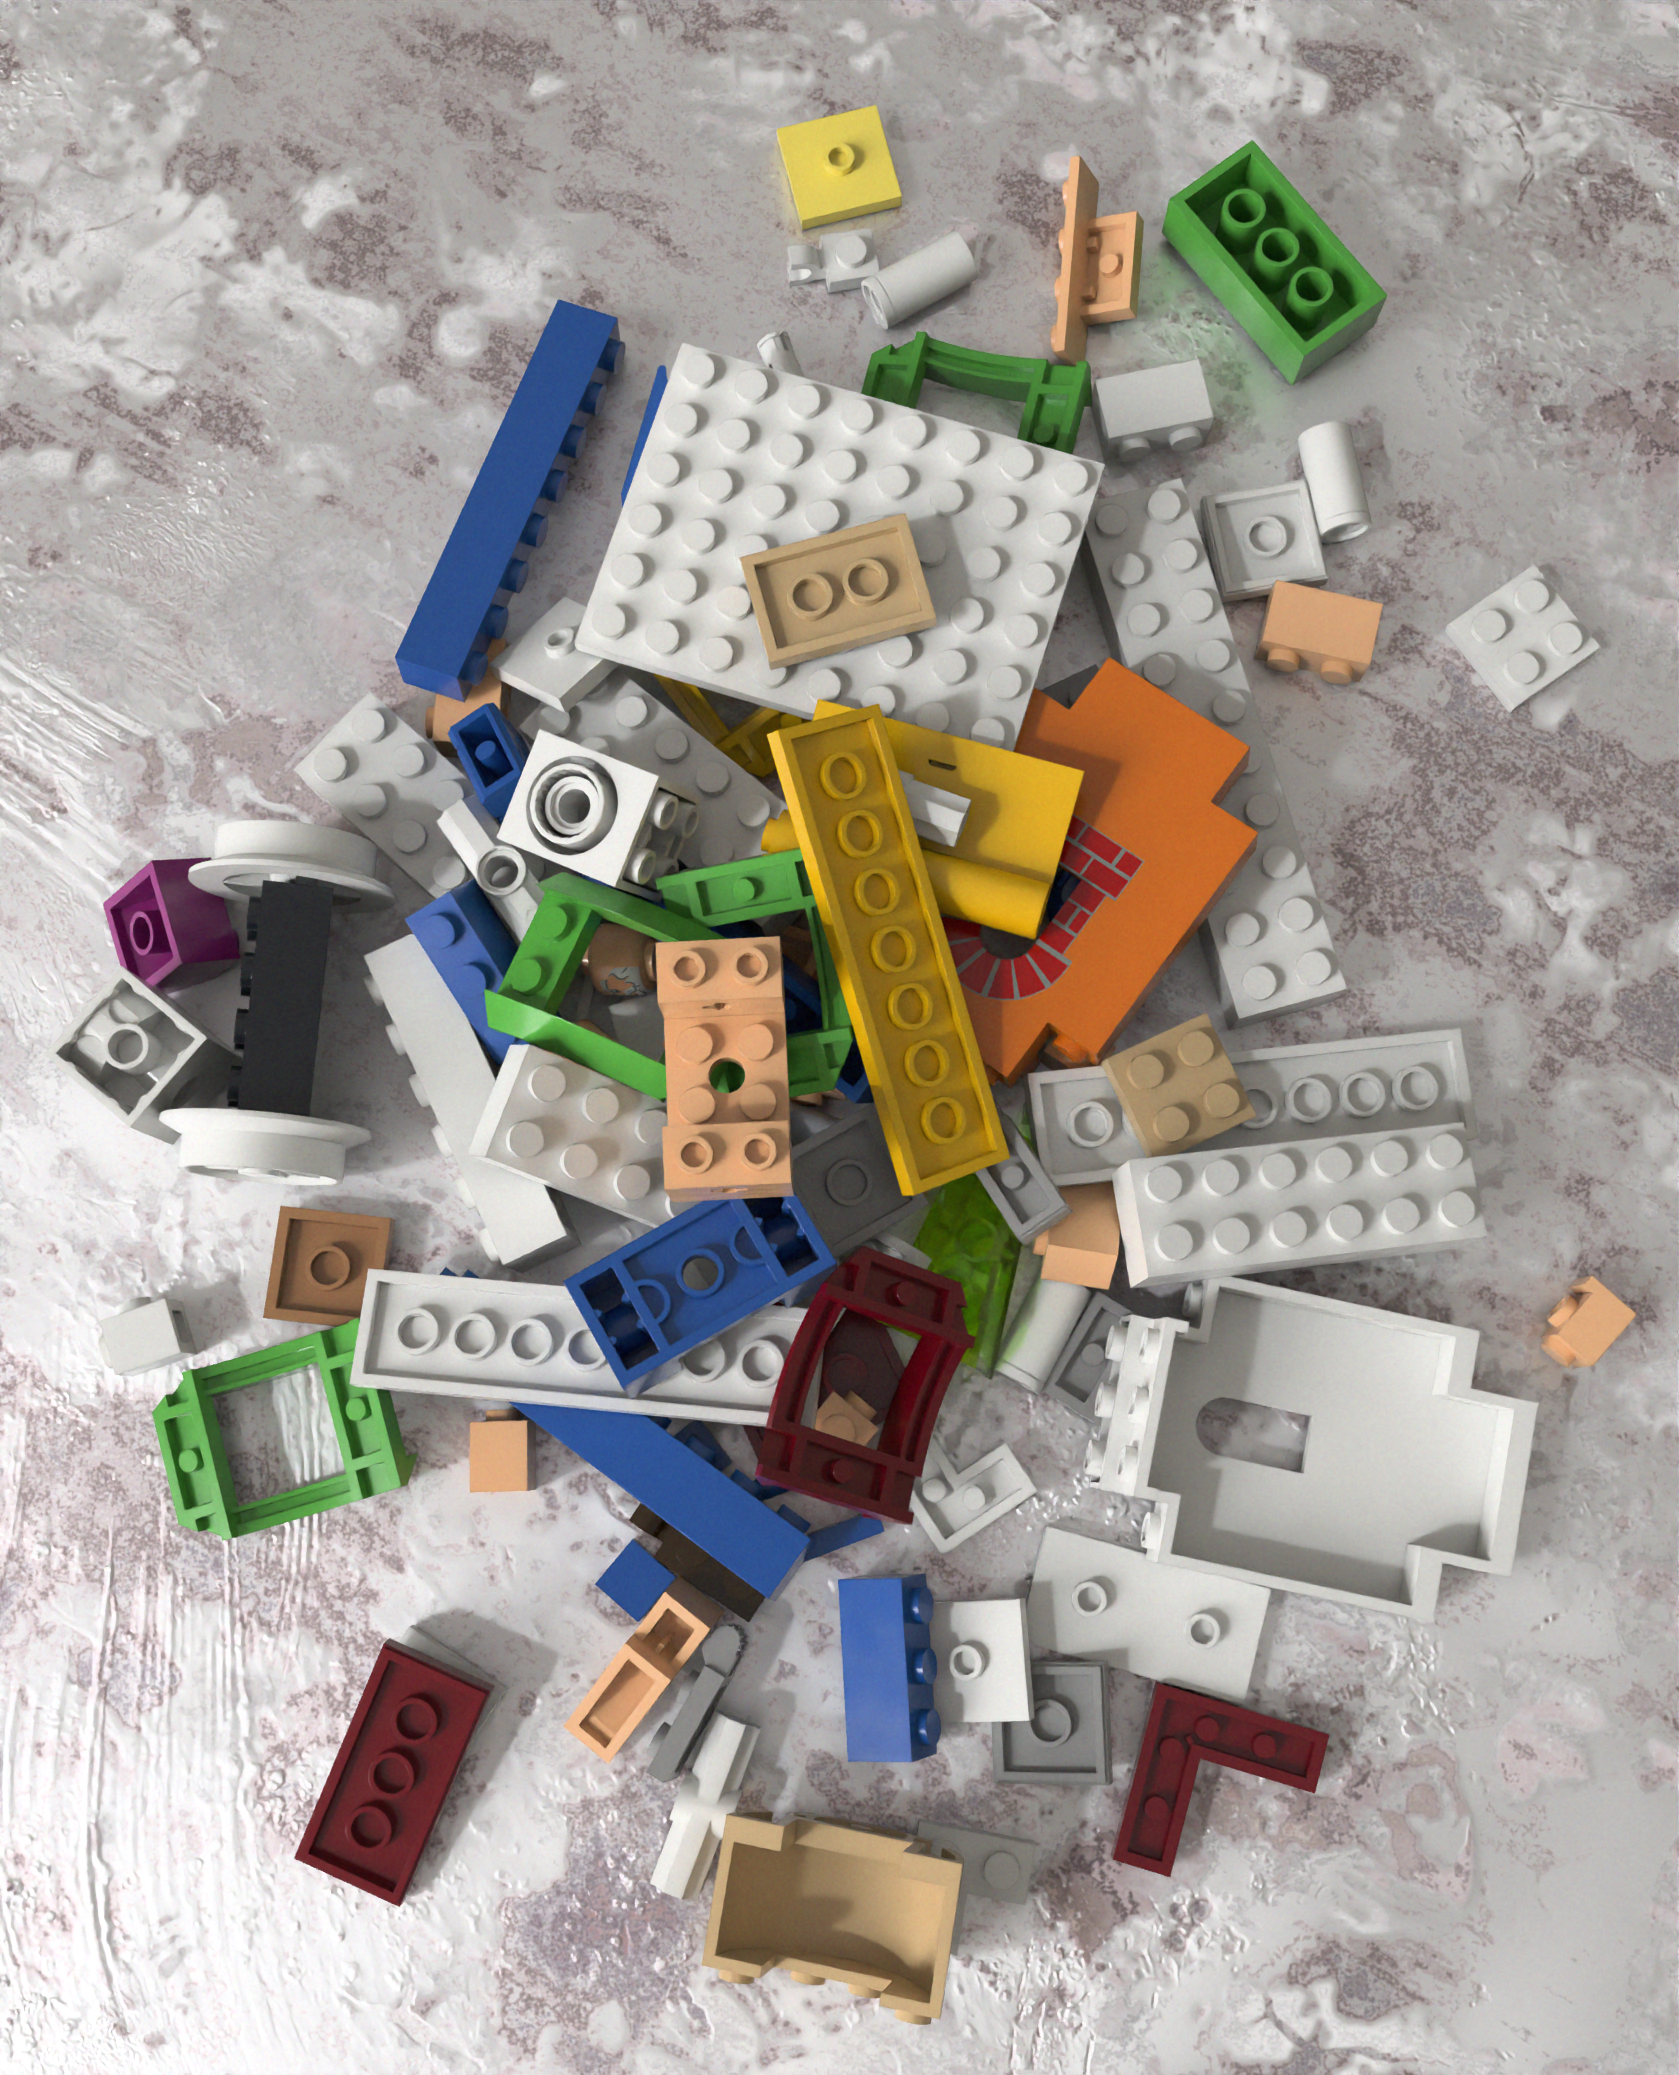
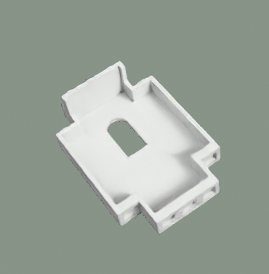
[1083,1276,1539,1622]

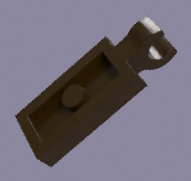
[629,1503,765,1622]

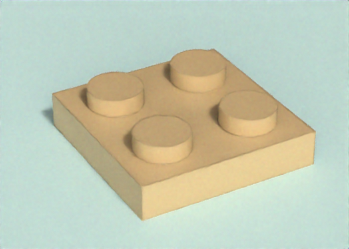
[1101,1013,1257,1158]

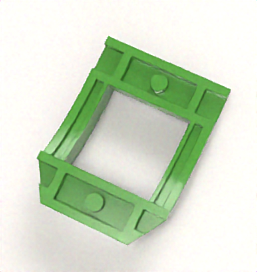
[861,331,1093,454]
[655,846,854,1097]
[484,872,729,1103]
[152,1318,418,1541]

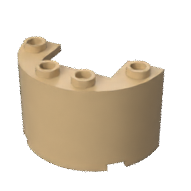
[701,1810,964,2025]

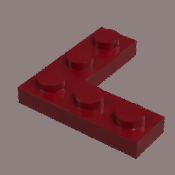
[1110,1681,1329,1877]

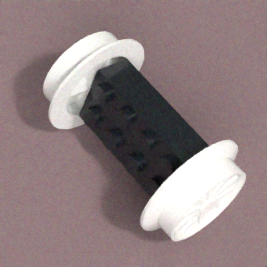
[159,820,396,1186]

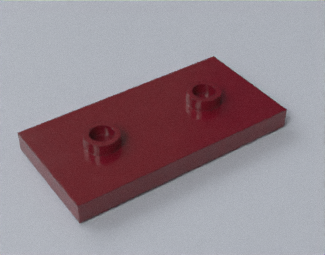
[294,1638,495,1907]

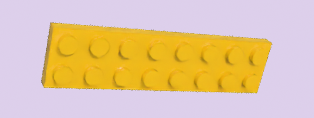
[767,704,1010,1196]

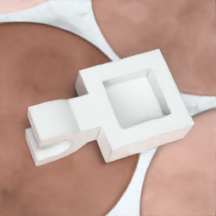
[787,228,880,293]

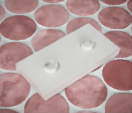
[1026,1525,1271,1705]

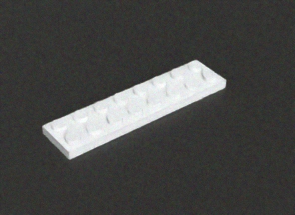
[1023,1028,1479,1188]
[349,1268,824,1429]

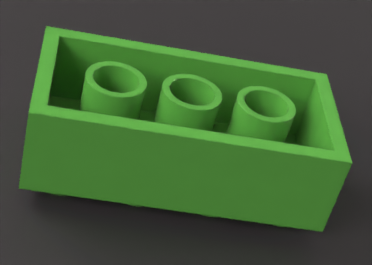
[1162,140,1388,386]

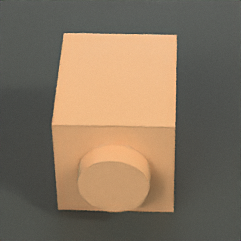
[470,1409,536,1493]

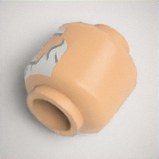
[581,923,659,995]

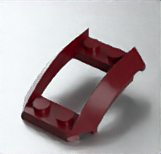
[754,1246,976,1525]

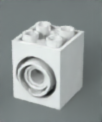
[496,729,702,903]
[44,966,243,1145]

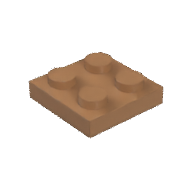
[263,1206,396,1327]

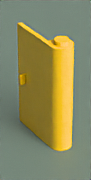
[761,699,1085,940]

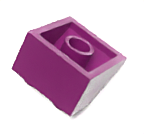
[103,857,241,994]

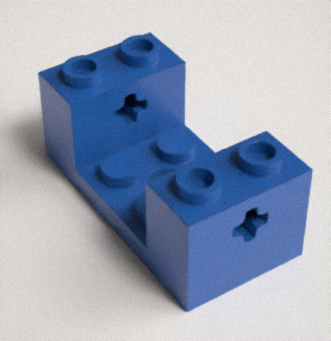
[563,1191,837,1399]

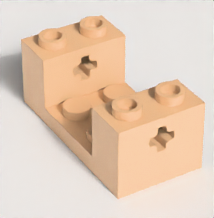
[655,936,794,1202]

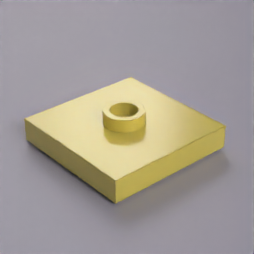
[777,105,902,230]

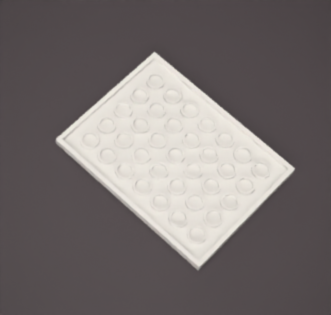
[574,342,1105,752]

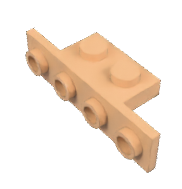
[1051,155,1144,366]

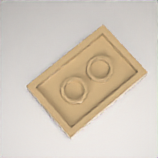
[740,513,936,670]

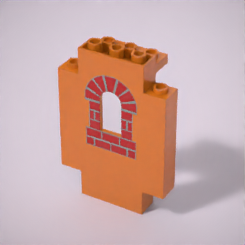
[940,657,1258,1089]

